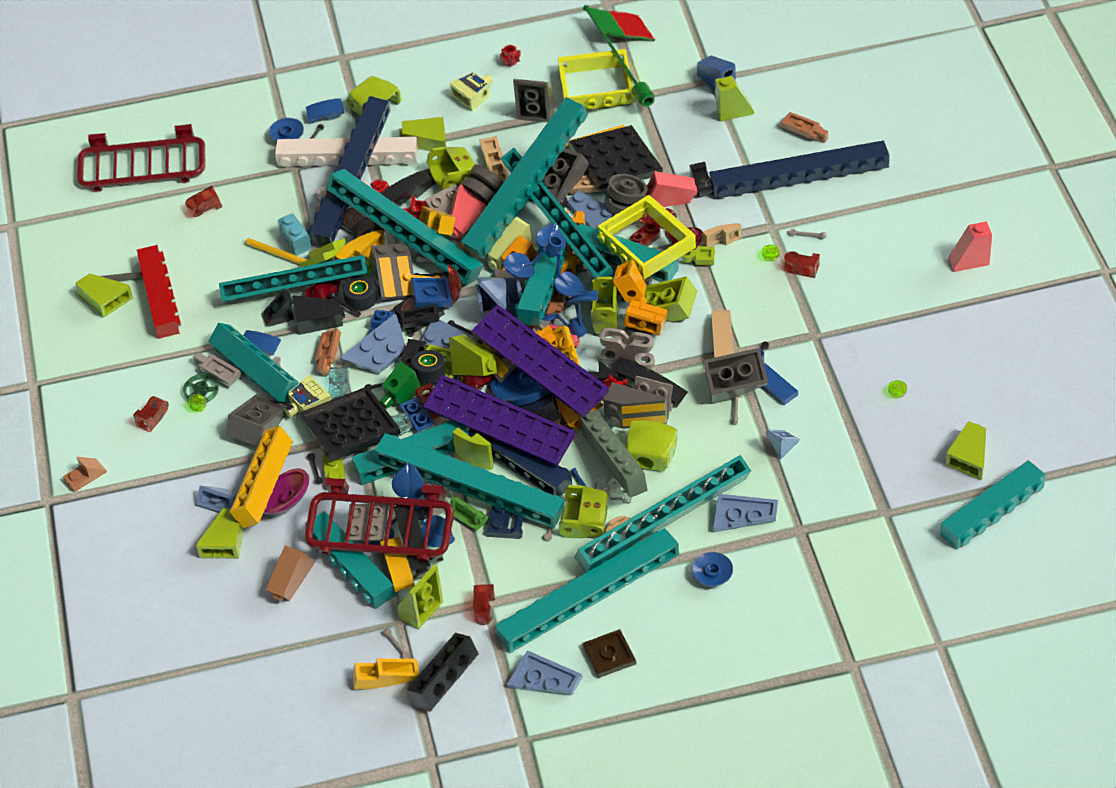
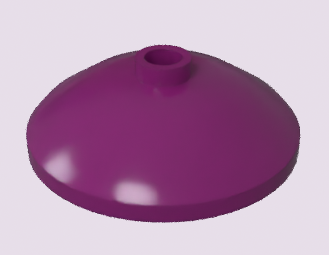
[263,468,310,515]

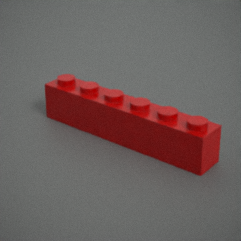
[136,245,181,339]

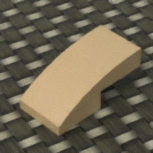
[703,223,742,247]

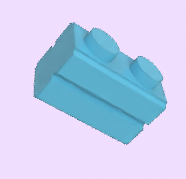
[277,213,312,256]

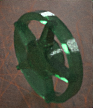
[183,374,219,404]

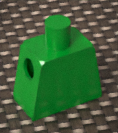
[380,362,422,409]

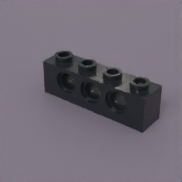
[406,632,479,712]

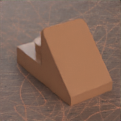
[63,457,107,492]

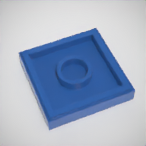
[411,278,453,307]

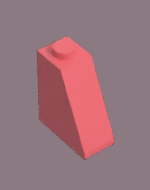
[646,171,697,207]
[449,184,487,242]
[948,221,992,272]

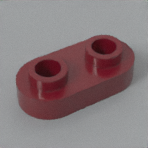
[629,223,661,247]

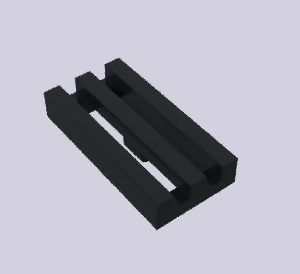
[399,304,440,329]

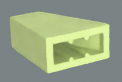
[488,216,532,270]

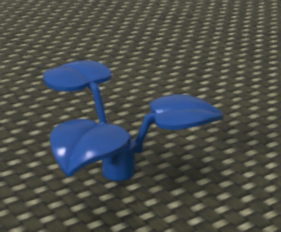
[503,222,586,297]
[542,289,599,337]
[368,462,455,547]

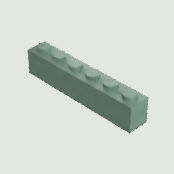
[579,410,648,498]

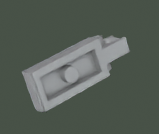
[193,352,242,387]

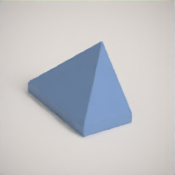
[477,277,506,309]
[766,429,800,459]
[196,485,236,512]

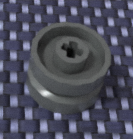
[460,164,504,205]
[604,174,648,215]

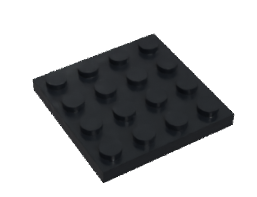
[568,125,663,191]
[298,386,401,461]

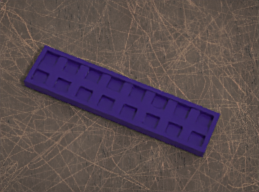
[472,304,609,418]
[423,374,576,467]

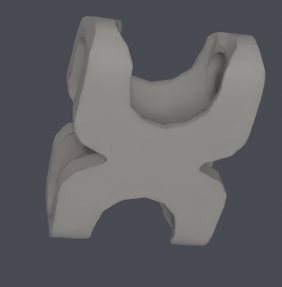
[599,328,655,370]

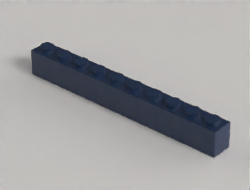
[308,96,390,246]
[709,140,890,199]

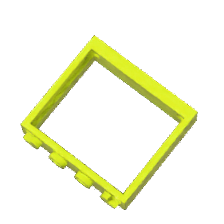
[558,49,634,109]
[597,195,696,279]

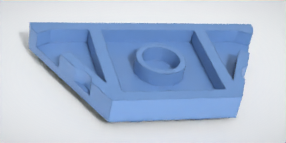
[340,314,406,375]

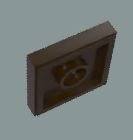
[582,629,636,678]

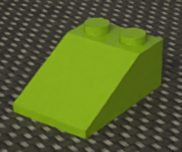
[644,276,697,322]
[397,564,444,630]

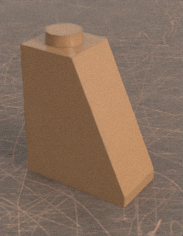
[266,545,315,602]

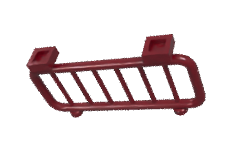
[77,124,206,192]
[305,478,454,562]

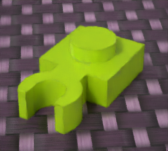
[683,246,715,265]

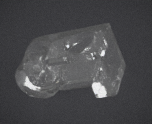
[594,478,631,503]

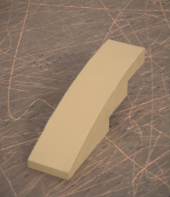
[480,136,509,182]
[711,310,733,358]

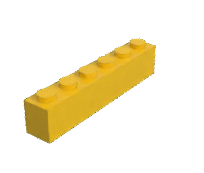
[230,426,293,528]

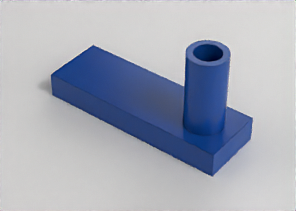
[760,349,798,405]

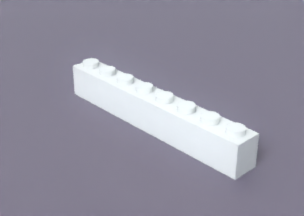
[275,137,418,167]

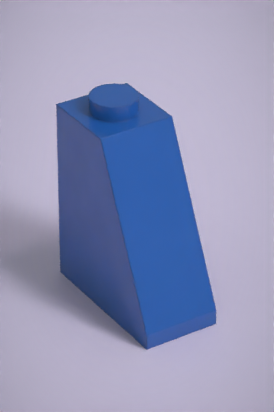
[697,55,736,91]

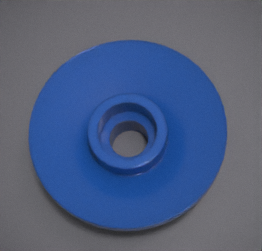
[269,118,304,142]
[692,552,733,587]

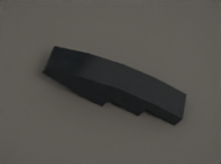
[380,169,436,204]
[611,357,688,408]

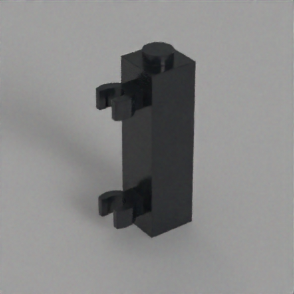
[394,505,444,579]

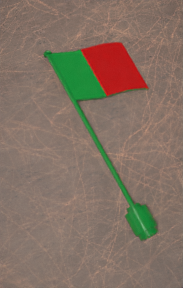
[583,5,655,107]

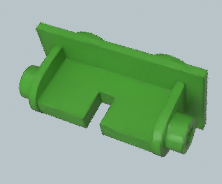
[450,497,489,531]

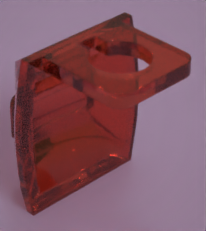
[447,265,461,304]

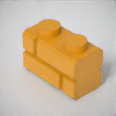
[624,300,668,336]

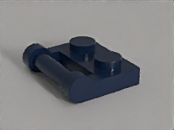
[487,506,524,539]

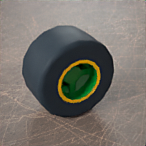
[343,276,377,311]
[411,350,446,385]

